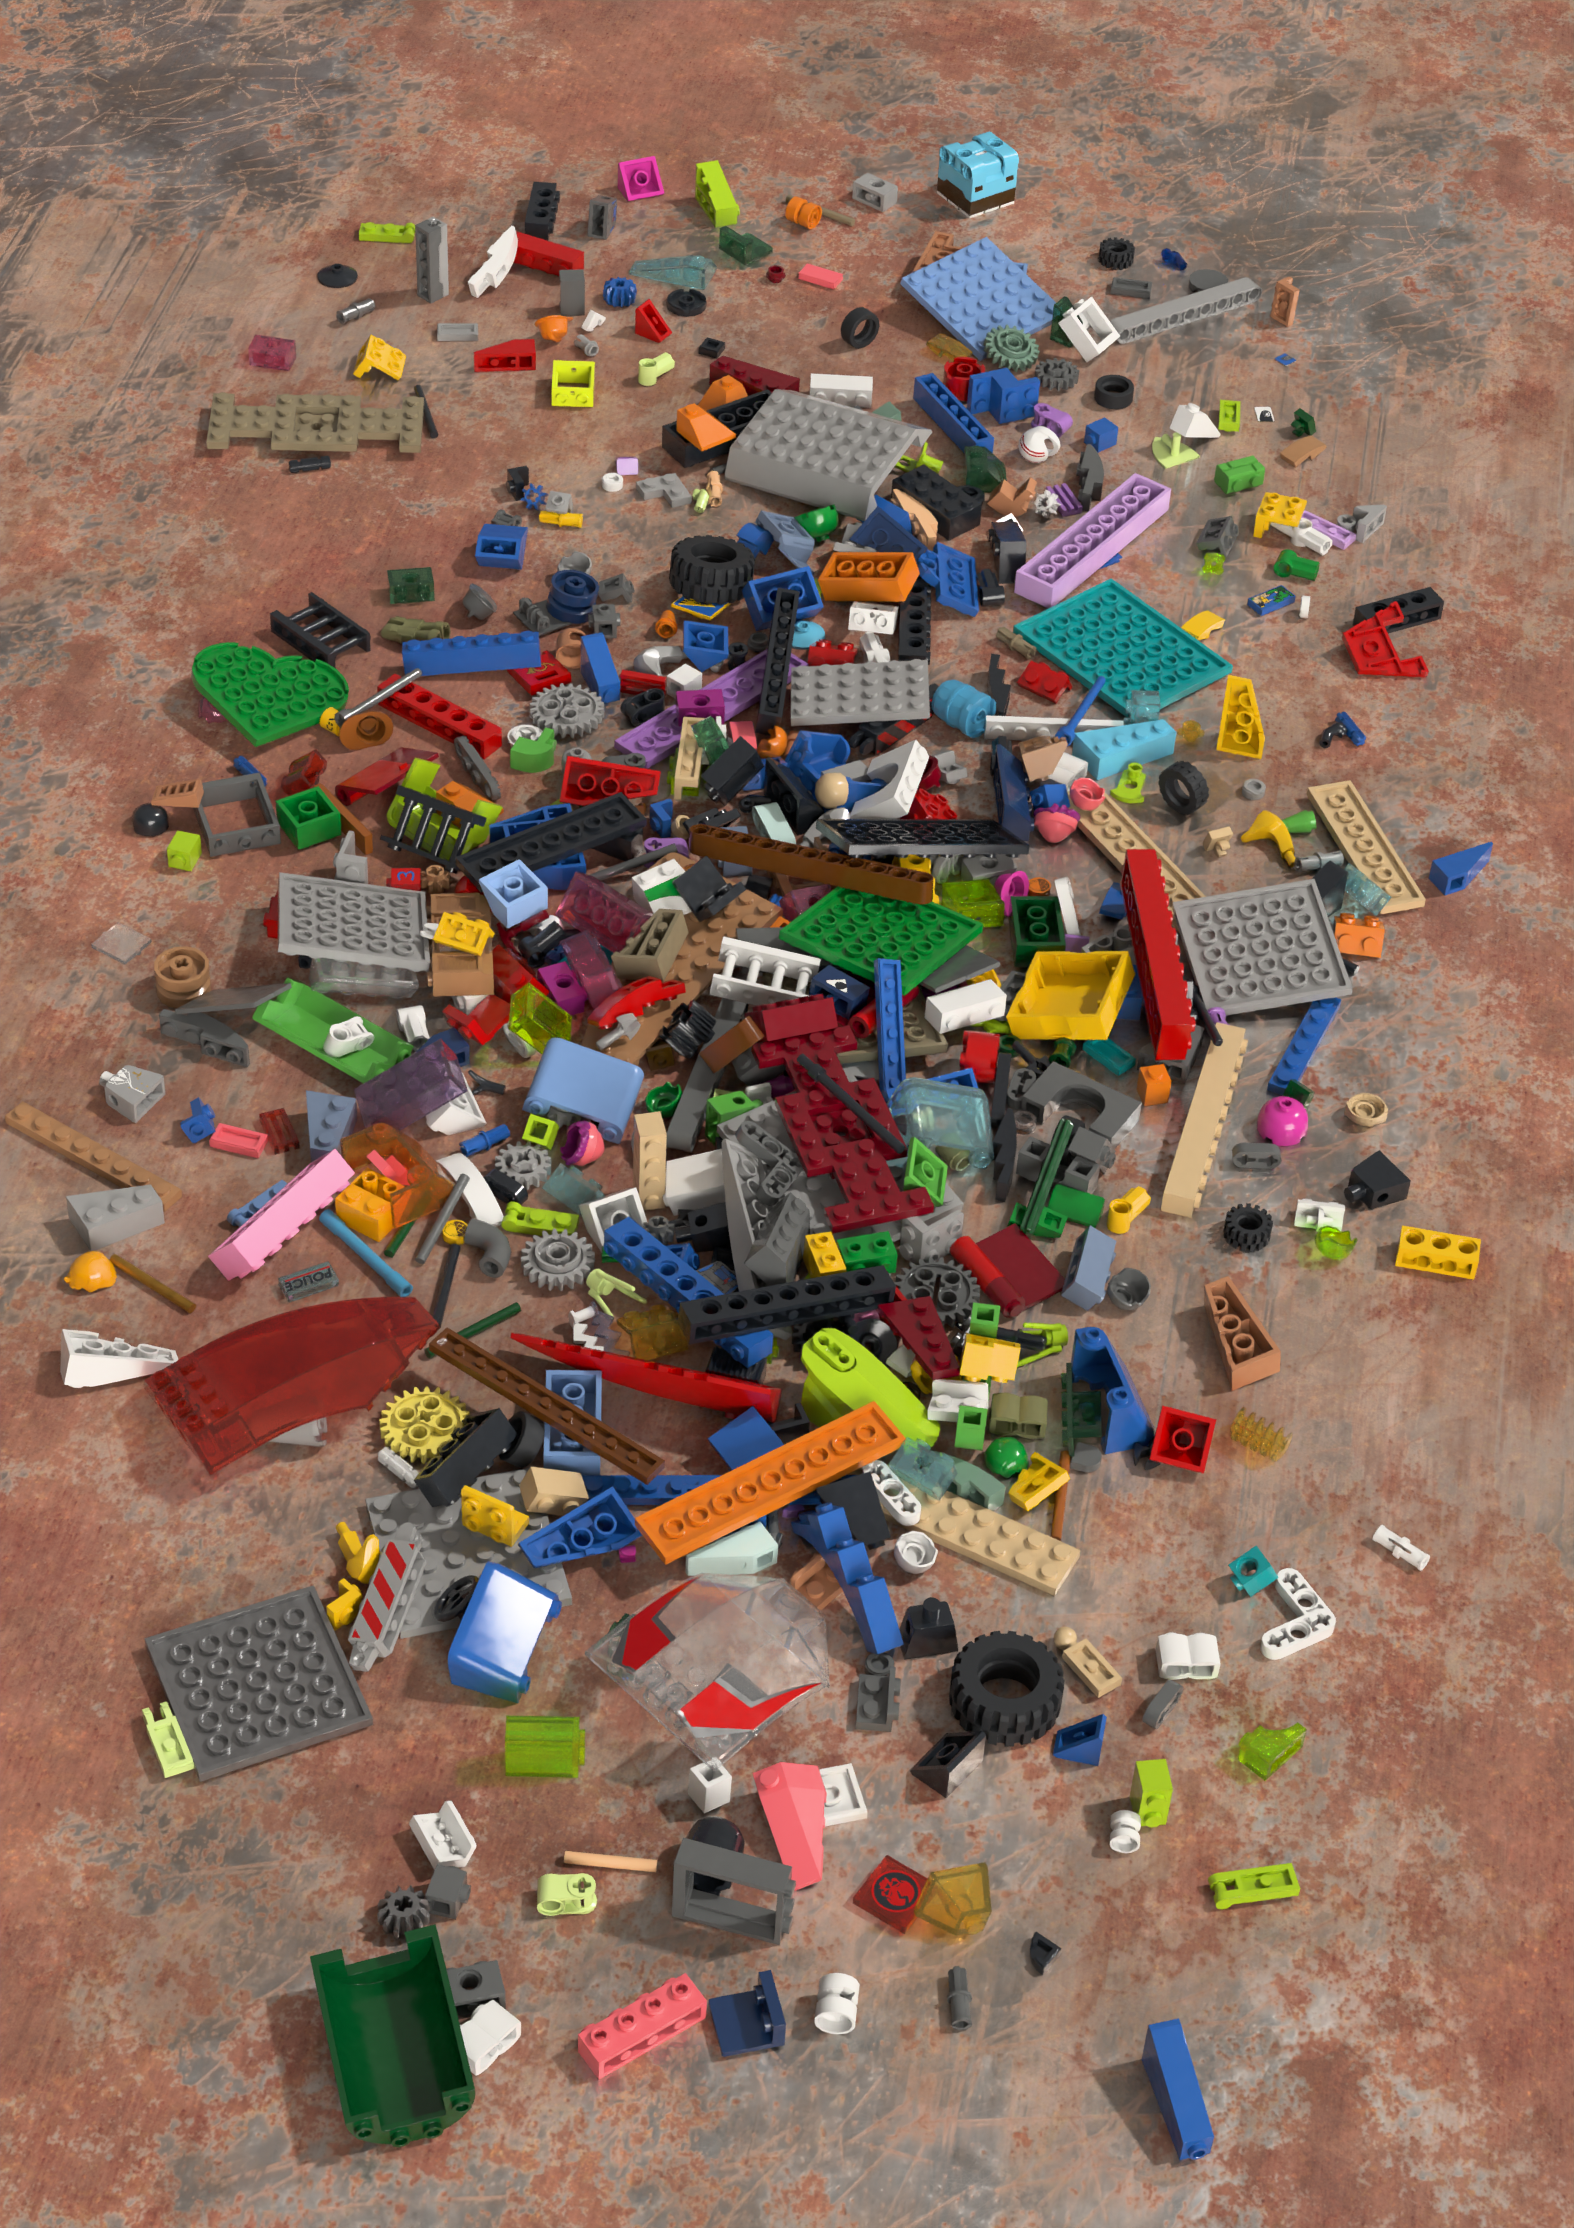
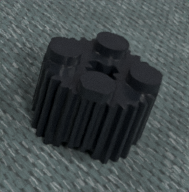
[659,999,717,1059]

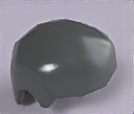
[1107,1268,1151,1310]

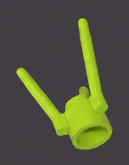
[1017,1322,1068,1368]

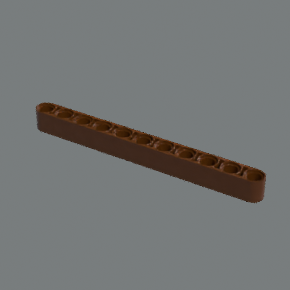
[689,824,933,904]

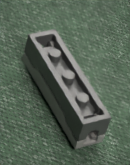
[415,217,449,303]

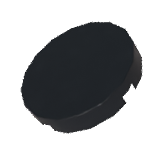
[667,289,707,317]

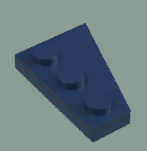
[849,506,928,562]

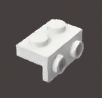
[409,1801,476,1870]

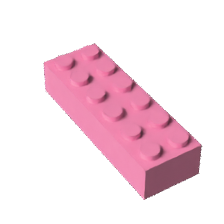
[208,1149,355,1281]

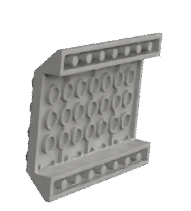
[724,389,932,521]

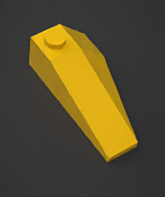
[1216,675,1265,759]

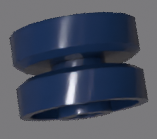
[546,570,599,624]

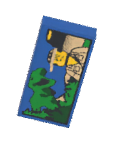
[1247,585,1296,616]

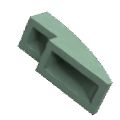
[922,1449,1006,1511]

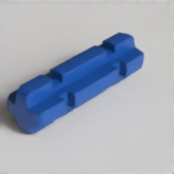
[1335,711,1366,746]
[233,756,267,787]

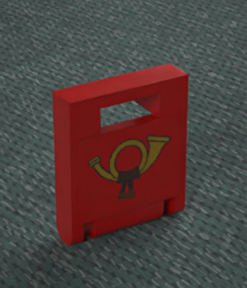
[507,650,572,696]

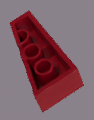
[709,356,800,396]

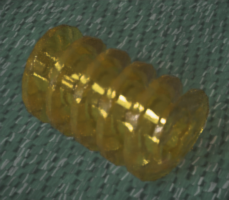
[1230,1407,1292,1462]

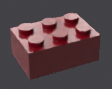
[744,994,838,1042]

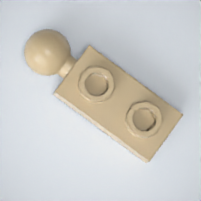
[1054,1626,1122,1698]

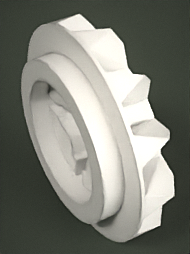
[507,725,543,748]

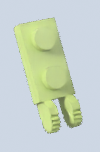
[142,1701,194,1778]

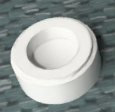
[602,473,623,492]
[1299,595,1310,618]

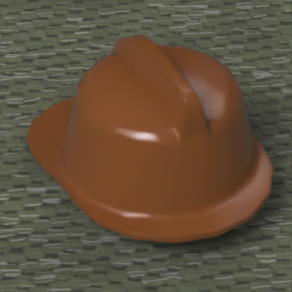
[339,710,393,750]

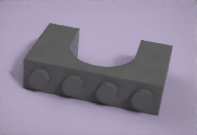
[1021,1062,1142,1149]

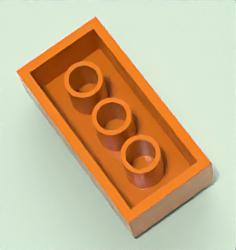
[818,552,920,602]

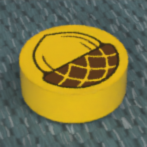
[442,1220,468,1245]

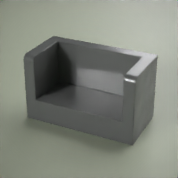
[559,269,585,316]

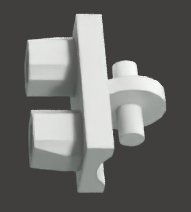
[1294,1199,1345,1232]

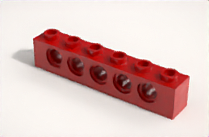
[377,674,502,760]

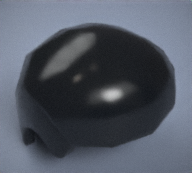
[132,802,169,836]

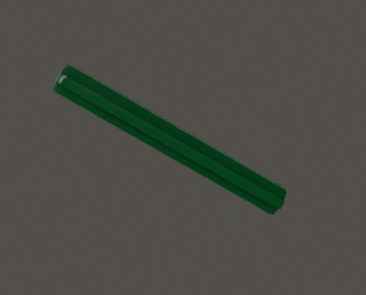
[1019,1119,1074,1235]

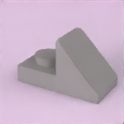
[1353,505,1387,543]

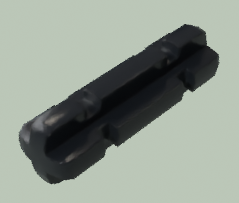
[289,456,331,473]

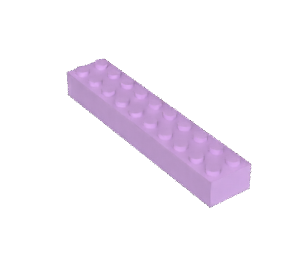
[1014,473,1171,609]

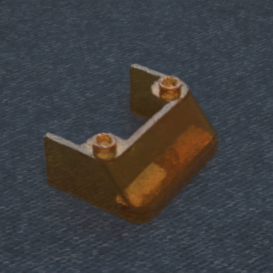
[340,1123,456,1229]

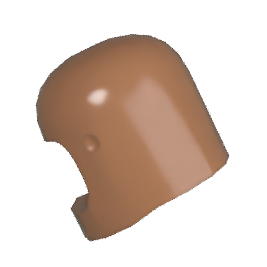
[556,628,586,669]

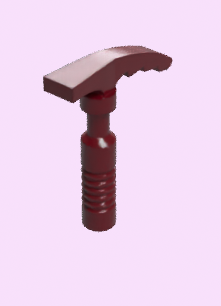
[496,910,549,958]

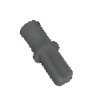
[947,1966,972,2030]

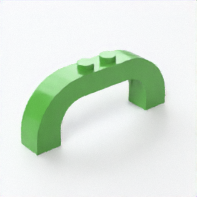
[955,1302,1000,1451]

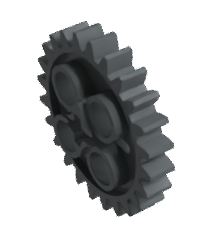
[894,1257,980,1328]

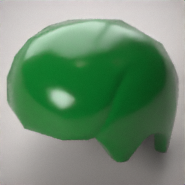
[645,1082,683,1119]
[984,1437,1029,1478]

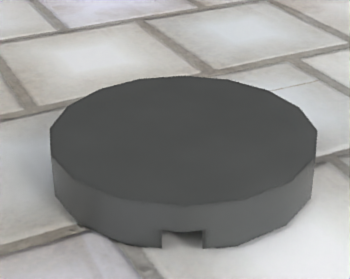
[1189,269,1228,292]

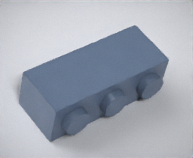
[1061,1226,1116,1311]

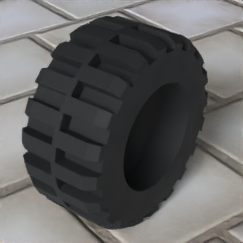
[669,535,755,604]
[949,1631,1065,1747]

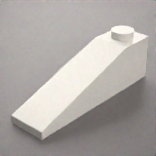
[60,1329,180,1388]

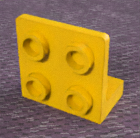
[353,335,406,380]
[1253,492,1307,538]
[461,1485,529,1547]

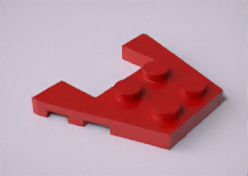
[1342,601,1429,677]

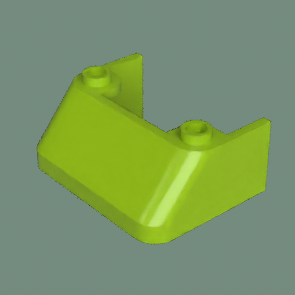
[387,757,503,860]

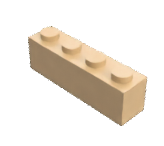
[633,1111,667,1211]

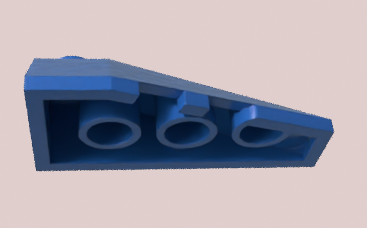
[518,1486,643,1568]

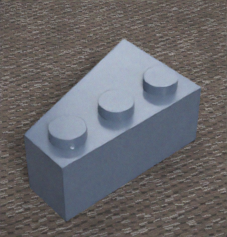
[306,1090,357,1162]

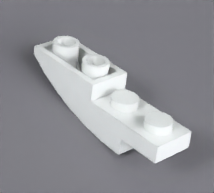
[468,225,518,298]

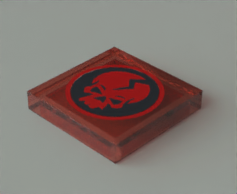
[853,1855,939,1934]

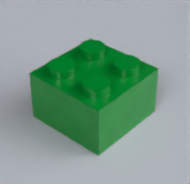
[276,786,341,850]

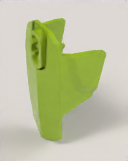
[801,1328,940,1456]

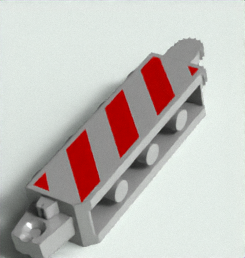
[348,1522,427,1672]

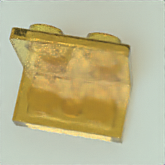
[616,1304,688,1360]

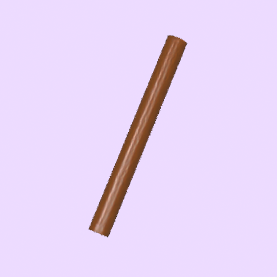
[1050,1450,1071,1541]

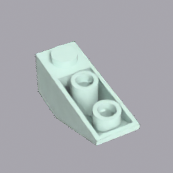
[685,1522,778,1576]

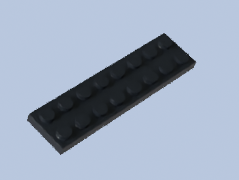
[455,792,647,892]

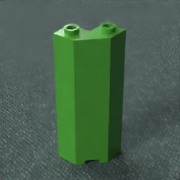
[252,977,414,1088]

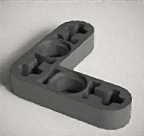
[735,1121,803,1206]

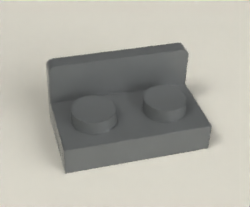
[1196,516,1239,557]
[856,1667,901,1732]

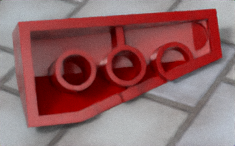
[560,756,661,806]
[492,944,549,1023]

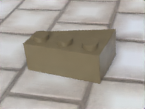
[611,909,689,982]

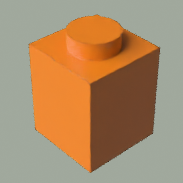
[1136,1064,1172,1106]

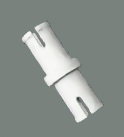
[1373,1525,1430,1571]

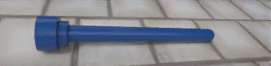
[1055,676,1106,747]

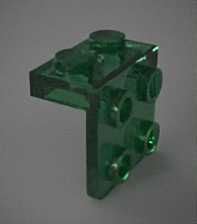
[719,225,773,265]

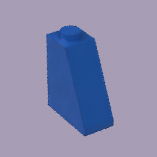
[581,632,620,704]

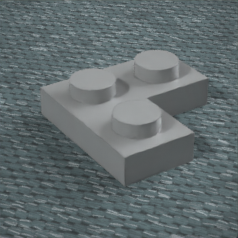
[636,473,692,508]

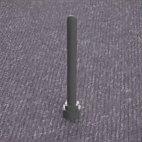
[334,668,422,728]

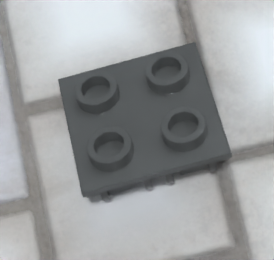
[513,597,571,636]

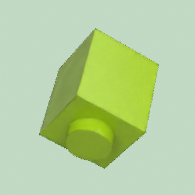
[167,830,202,871]
[522,1114,559,1151]

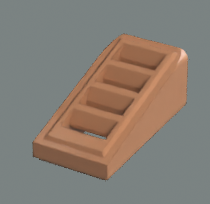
[151,779,204,808]

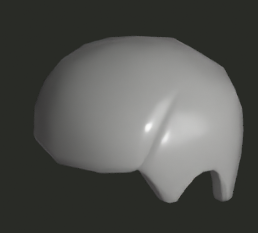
[557,551,592,575]

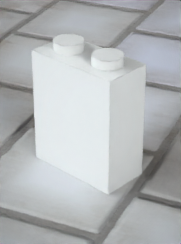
[663,1149,725,1216]

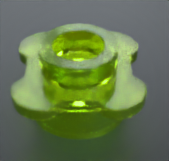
[1202,552,1225,575]

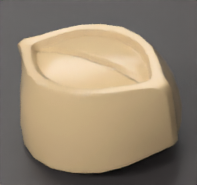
[1344,1093,1388,1127]

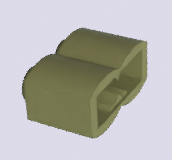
[989,1392,1048,1439]

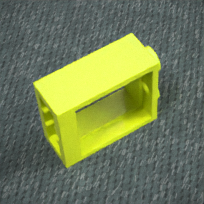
[552,360,595,407]

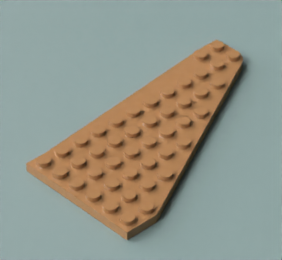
[581,853,783,1066]

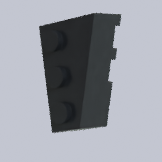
[987,522,1027,584]

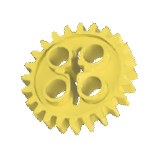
[380,1386,470,1464]

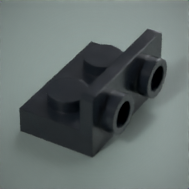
[683,808,741,834]

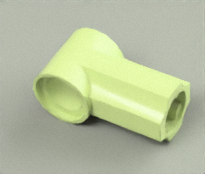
[638,352,675,386]

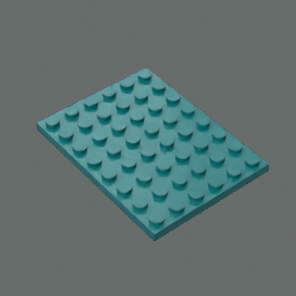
[1013,578,1233,722]

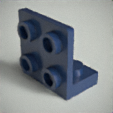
[708,1970,786,2057]

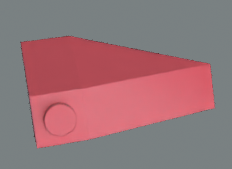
[752,1762,827,1891]

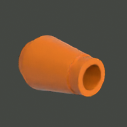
[655,610,678,639]

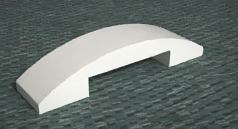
[435,1153,504,1227]

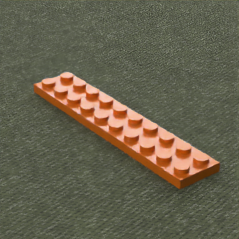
[635,1401,906,1565]

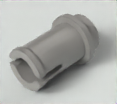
[574,334,599,357]

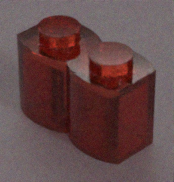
[281,749,327,796]

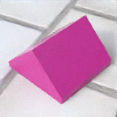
[618,156,665,201]

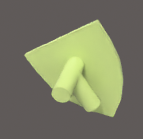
[1152,432,1200,469]

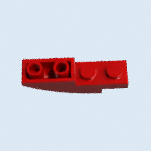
[587,976,686,1029]

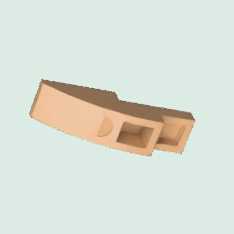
[889,489,938,551]

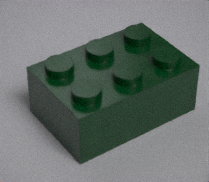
[1008,896,1066,967]

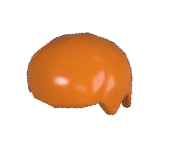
[757,726,787,759]

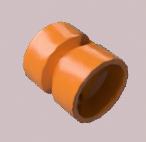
[785,196,822,230]

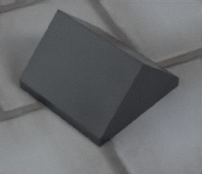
[910,1731,986,1798]

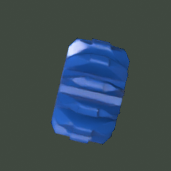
[603,277,637,308]

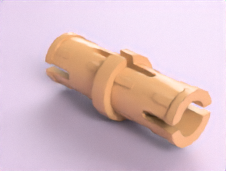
[706,471,723,507]

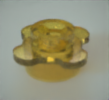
[1177,720,1205,742]

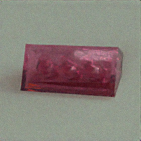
[555,872,653,953]

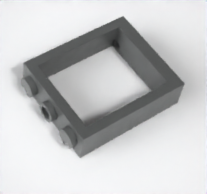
[193,772,281,857]
[672,1838,796,1945]

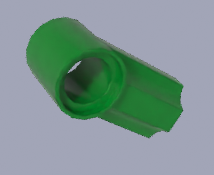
[1273,549,1320,581]

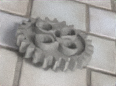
[530,683,604,738]

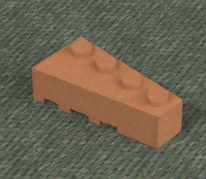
[1204,1276,1281,1391]

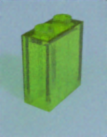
[505,1715,585,1778]

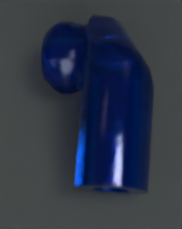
[1161,248,1187,270]

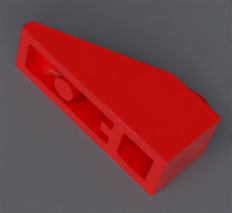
[474,339,536,372]

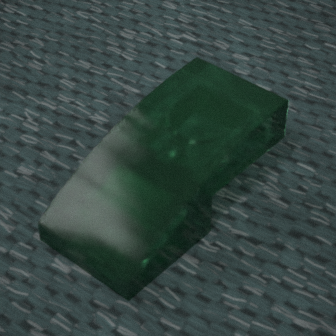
[691,716,729,766]

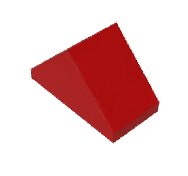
[635,299,672,343]

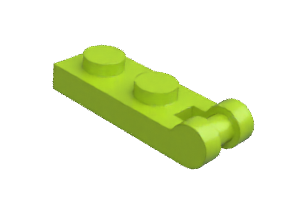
[359,222,415,243]
[501,1202,579,1236]
[1208,1863,1300,1909]

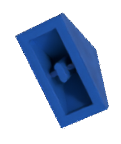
[1053,1714,1107,1766]

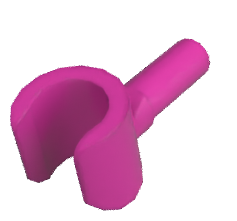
[619,1545,636,1563]

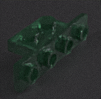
[1061,1362,1102,1457]

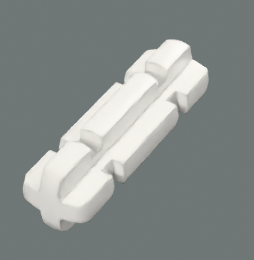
[377,1447,419,1489]

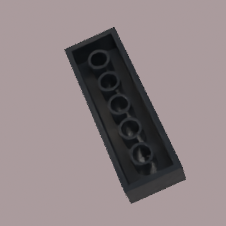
[662,389,772,468]

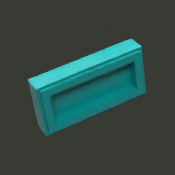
[1082,1038,1136,1076]

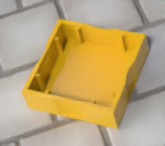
[1006,951,1135,1040]

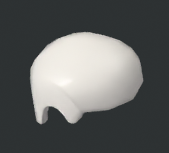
[894,1531,938,1574]

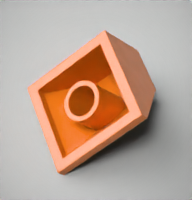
[698,375,748,411]
[677,403,736,451]
[436,781,504,828]

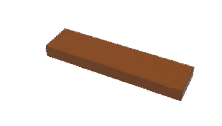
[314,783,373,855]

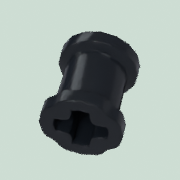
[728,642,748,671]

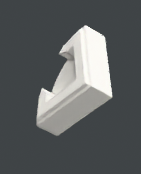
[581,309,606,331]

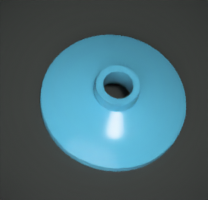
[792,620,825,650]

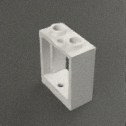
[1058,297,1120,362]
[848,601,899,635]

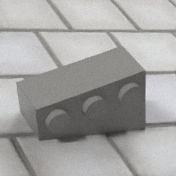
[66,1185,165,1251]

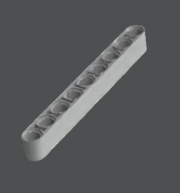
[1110,277,1262,344]

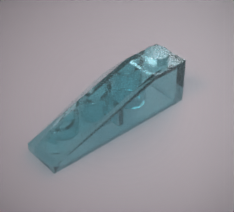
[629,255,717,290]

